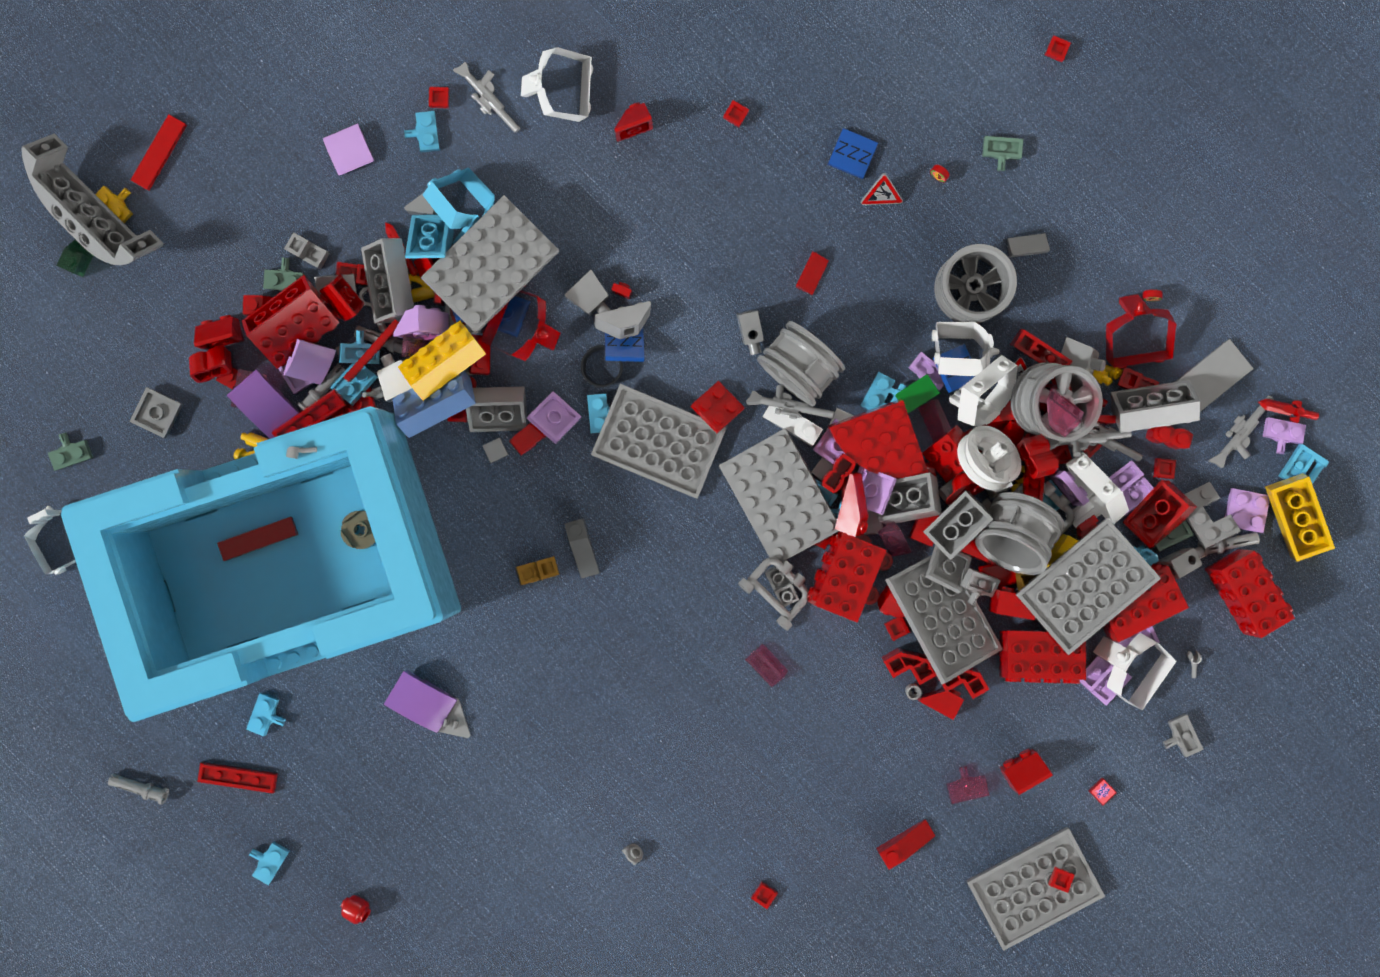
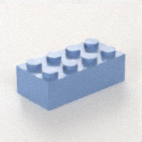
[392,371,476,438]

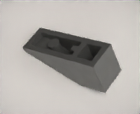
[564,518,600,579]

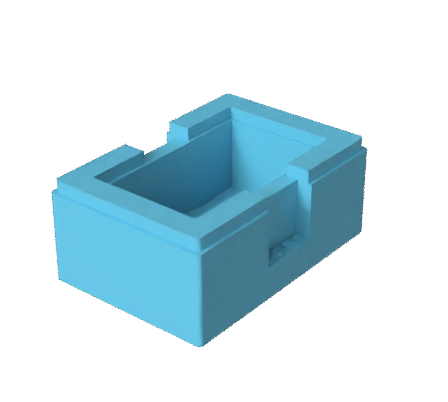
[61,406,461,722]

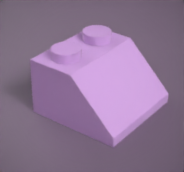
[393,305,449,342]

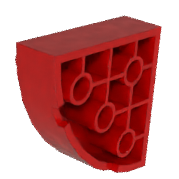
[828,399,929,478]

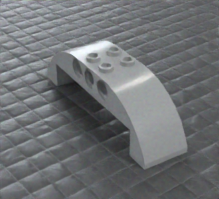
[22,133,164,265]

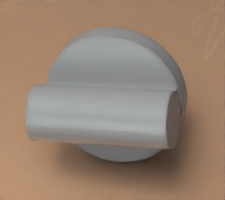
[622,844,643,865]

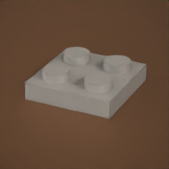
[130,387,183,439]
[925,545,972,593]

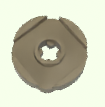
[340,511,376,549]

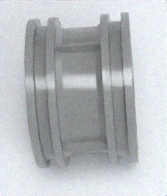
[934,244,1017,324]
[757,321,845,407]
[1011,362,1103,442]
[975,492,1064,575]

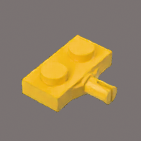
[95,186,133,223]

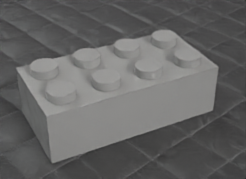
[361,238,415,324]
[1111,380,1200,433]

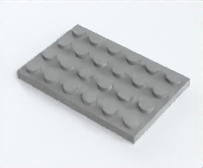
[421,195,560,334]
[591,384,726,499]
[719,428,839,562]
[1015,518,1161,655]
[885,555,1003,684]
[966,827,1105,951]

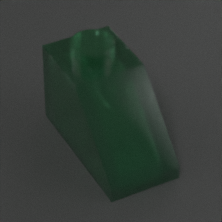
[56,239,93,277]

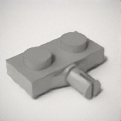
[961,568,1001,606]
[1163,713,1203,757]

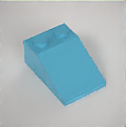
[405,215,454,259]

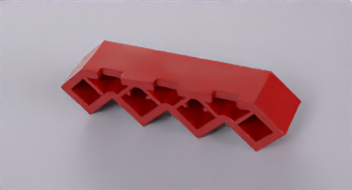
[881,648,990,699]

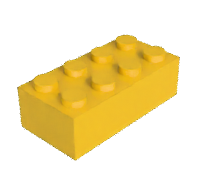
[398,320,486,401]
[1265,473,1335,562]

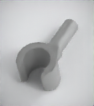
[362,386,384,400]
[286,446,317,459]
[1187,650,1202,678]

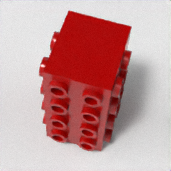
[242,275,340,369]
[807,531,887,623]
[1205,549,1295,638]
[1102,563,1189,642]
[999,631,1086,684]

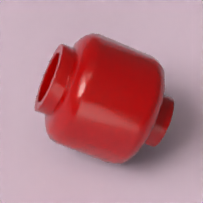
[341,895,371,924]

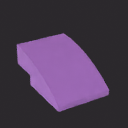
[227,369,299,439]
[384,670,457,733]

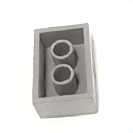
[878,473,942,525]

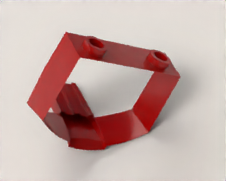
[481,290,561,361]
[1106,294,1176,368]

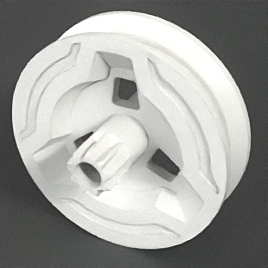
[957,426,1021,491]

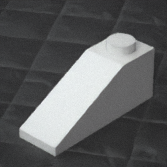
[762,406,823,446]

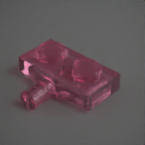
[947,766,989,804]

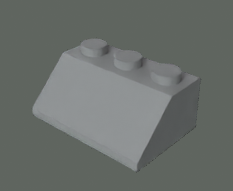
[466,386,527,432]
[923,491,994,560]

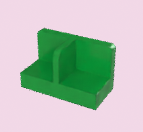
[895,375,940,414]

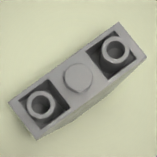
[594,301,651,339]

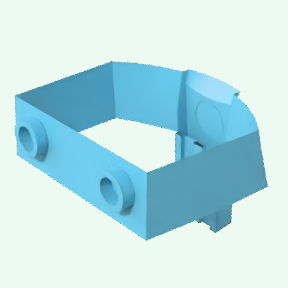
[423,167,495,244]

